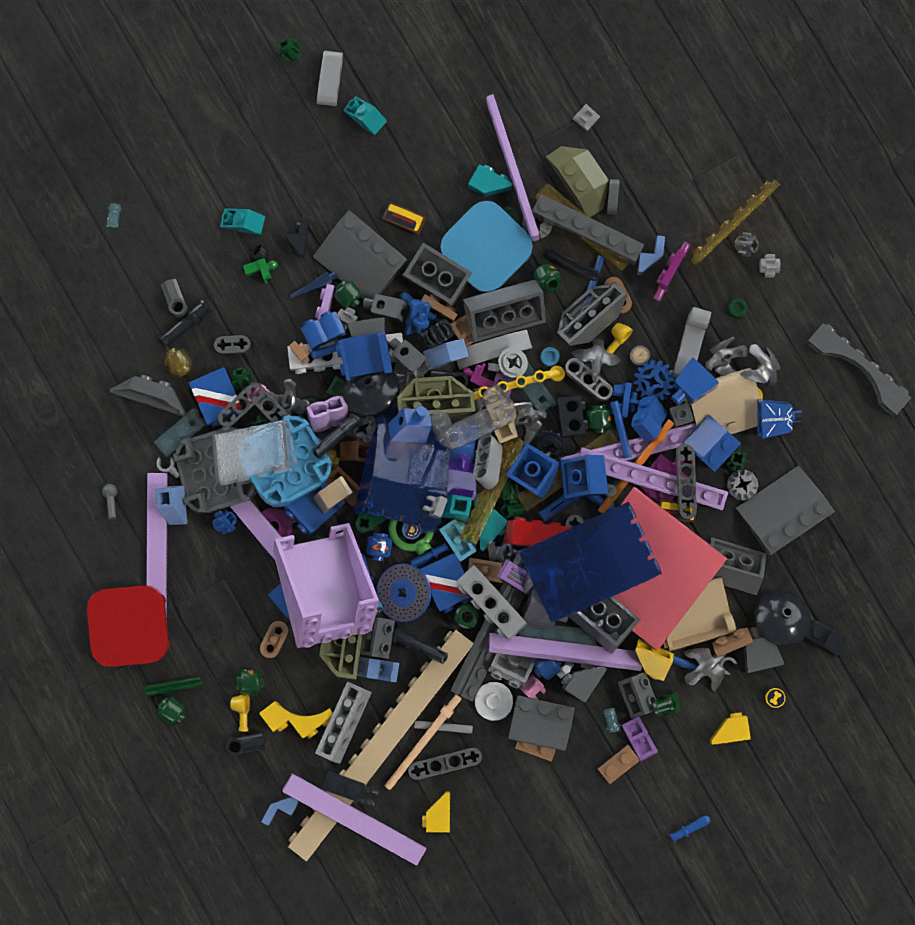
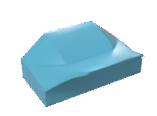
[439,519,479,562]

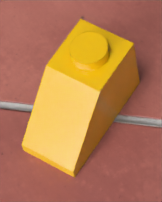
[635,639,674,681]
[709,712,751,745]
[422,791,450,832]

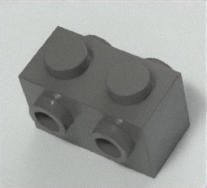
[360,617,395,659]
[618,672,656,719]

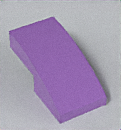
[622,717,658,761]

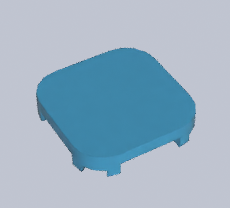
[441,201,533,293]
[239,415,331,507]

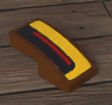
[382,202,427,235]
[659,498,698,522]

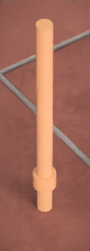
[384,694,462,790]

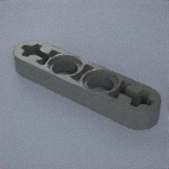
[676,444,697,519]
[408,747,482,780]

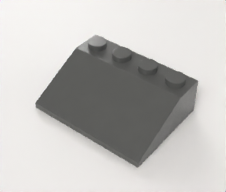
[313,210,407,300]
[736,466,835,556]

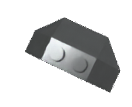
[557,283,628,346]
[110,375,186,417]

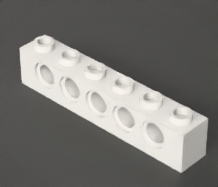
[287,333,403,374]

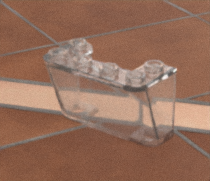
[430,384,517,449]
[212,419,298,486]

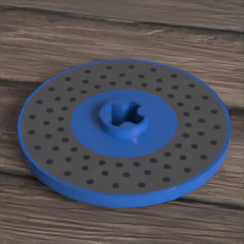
[377,564,431,622]

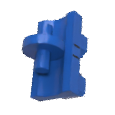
[404,299,431,335]
[610,383,640,419]

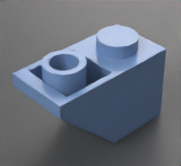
[155,486,187,525]

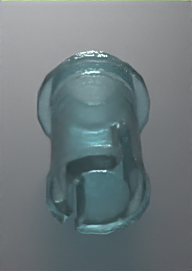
[106,203,122,228]
[603,708,621,733]

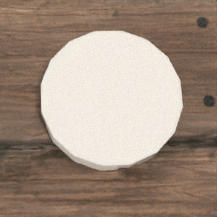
[475,682,513,721]

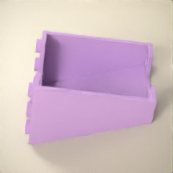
[273,523,379,648]

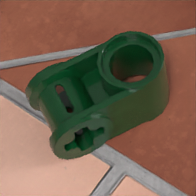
[355,504,389,534]
[653,693,682,717]

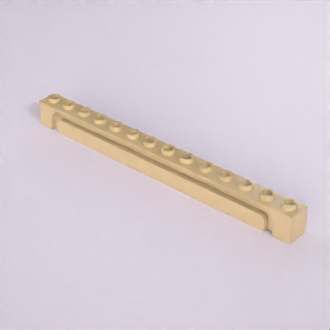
[288,630,473,861]

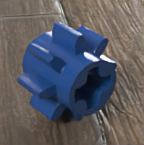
[213,509,237,534]

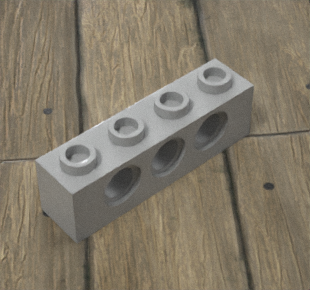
[457,565,527,640]
[315,682,372,764]

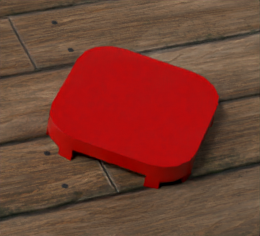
[87,585,170,667]

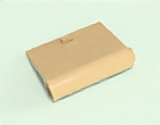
[684,368,760,434]
[663,577,736,651]

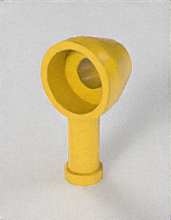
[606,323,633,354]
[231,695,250,731]

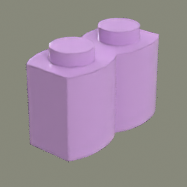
[307,396,349,432]

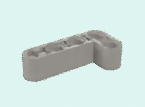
[672,307,711,382]

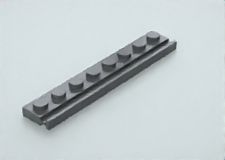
[450,551,537,702]

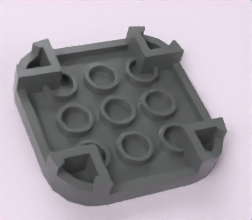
[173,426,257,513]

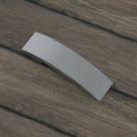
[457,330,532,370]

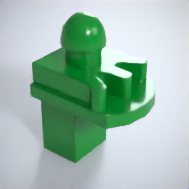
[243,258,278,284]

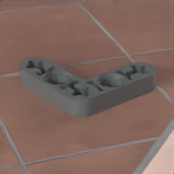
[218,382,289,427]

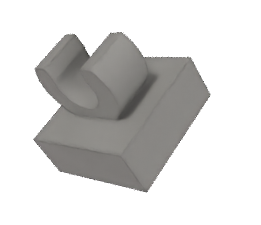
[573,104,600,131]
[423,496,448,519]

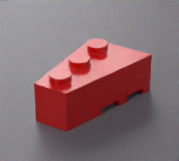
[504,517,575,551]

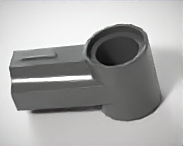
[161,279,188,319]

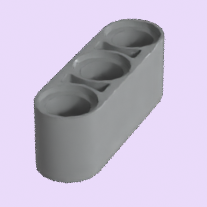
[317,50,343,107]
[565,358,612,402]
[473,433,503,489]

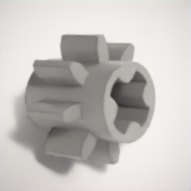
[759,254,780,277]
[337,307,358,331]

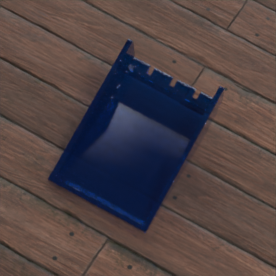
[353,406,453,534]
[519,502,662,623]

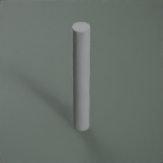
[414,720,473,734]

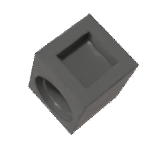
[668,403,694,429]

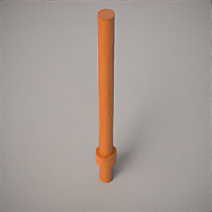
[598,419,674,515]

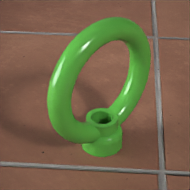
[388,508,434,556]

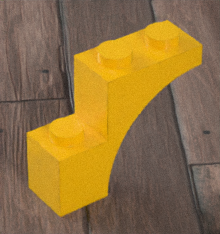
[259,701,333,739]

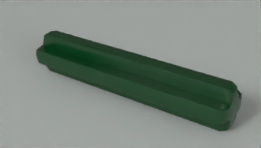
[145,677,202,696]

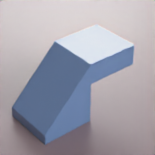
[637,236,665,275]
[423,339,469,370]
[357,657,399,682]
[262,797,299,825]

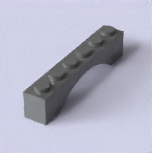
[532,194,644,265]
[806,323,911,417]

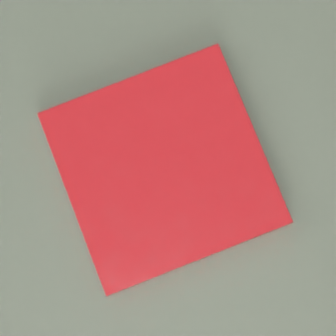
[568,487,728,650]

